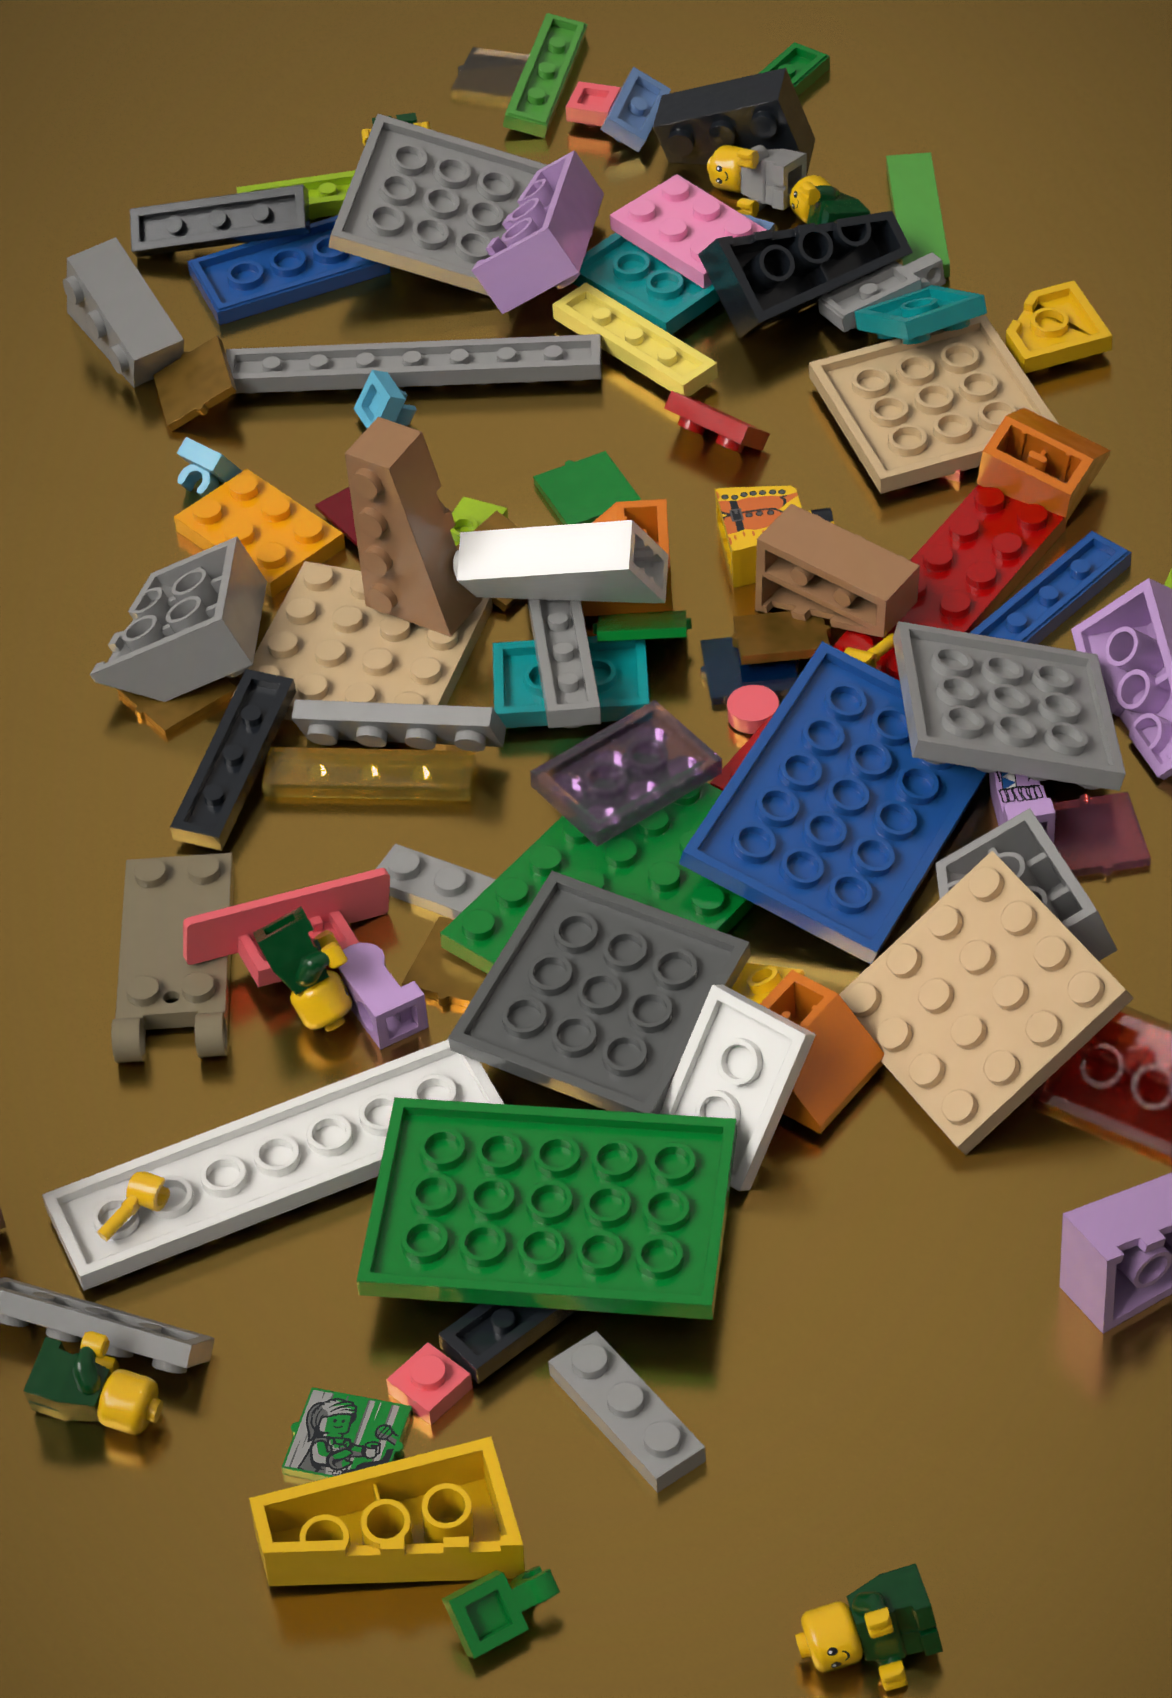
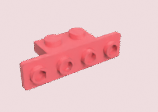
[183,868,390,987]

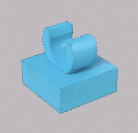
[353,370,417,429]
[177,437,242,497]

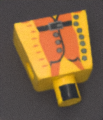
[715,485,834,588]

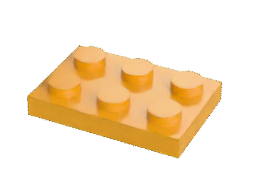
[174,469,345,598]

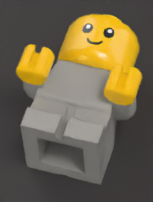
[707,145,807,217]

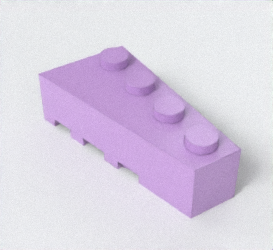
[471,150,604,314]
[1059,1173,1172,1334]

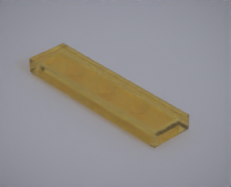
[262,747,476,801]

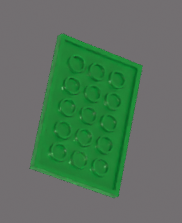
[440,745,755,974]
[356,1097,737,1320]

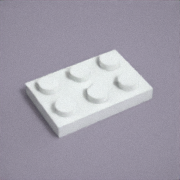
[659,985,816,1191]

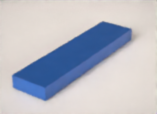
[970,531,1132,644]

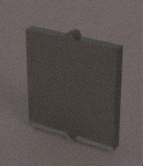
[451,47,529,103]

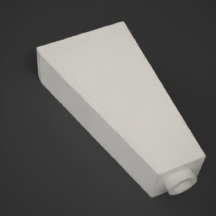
[453,520,669,603]

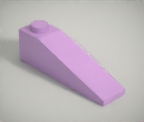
[1071,578,1172,780]

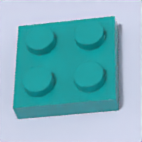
[854,285,987,345]

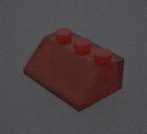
[1031,1006,1172,1156]

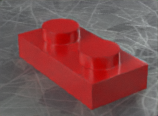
[664,391,770,454]

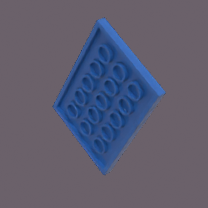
[679,641,988,964]

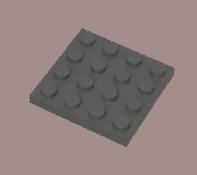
[448,871,751,1114]

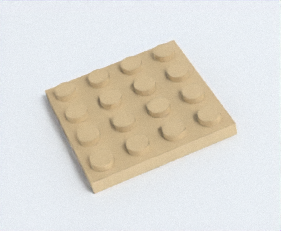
[809,315,1059,494]
[233,561,493,721]
[839,851,1134,1155]

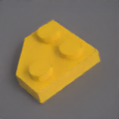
[1005,280,1113,374]

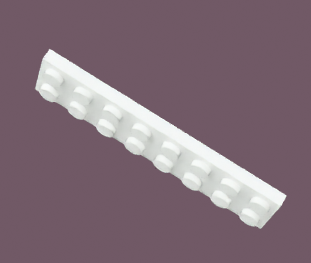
[42,1040,504,1291]

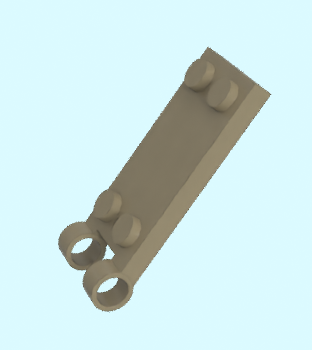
[111,853,235,1063]

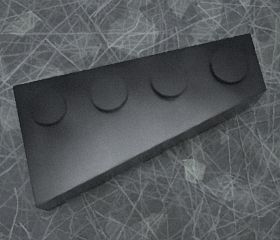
[698,211,913,338]

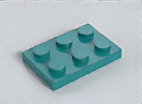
[572,232,720,334]
[493,636,650,728]

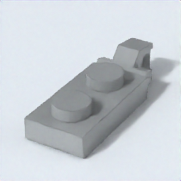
[817,253,946,332]

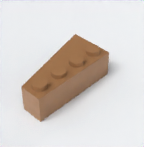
[345,417,483,637]

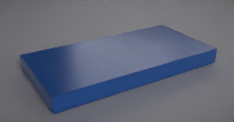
[187,215,391,325]

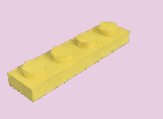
[552,283,718,396]

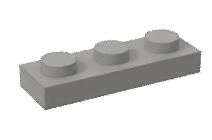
[548,1331,706,1493]

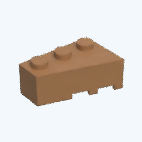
[755,504,920,638]

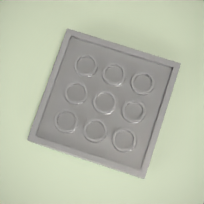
[328,114,547,296]
[893,621,1126,791]

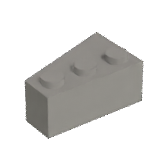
[63,237,184,387]

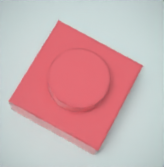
[566,81,621,127]
[386,1343,473,1425]

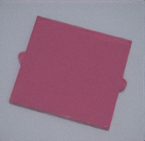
[1053,792,1151,877]

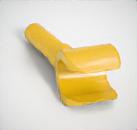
[844,633,894,669]
[97,1171,170,1241]

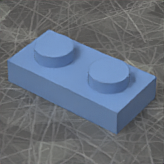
[600,67,671,152]

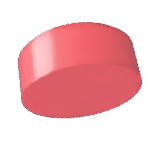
[727,685,779,734]

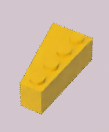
[249,1436,525,1586]

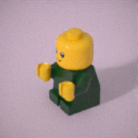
[790,175,870,225]
[253,906,353,1032]
[23,1331,163,1435]
[794,1563,943,1691]

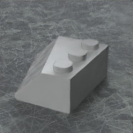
[90,536,267,702]
[935,808,1118,961]

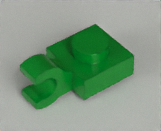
[442,1566,560,1659]

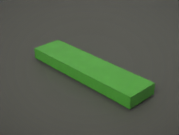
[503,13,588,138]
[886,152,950,278]

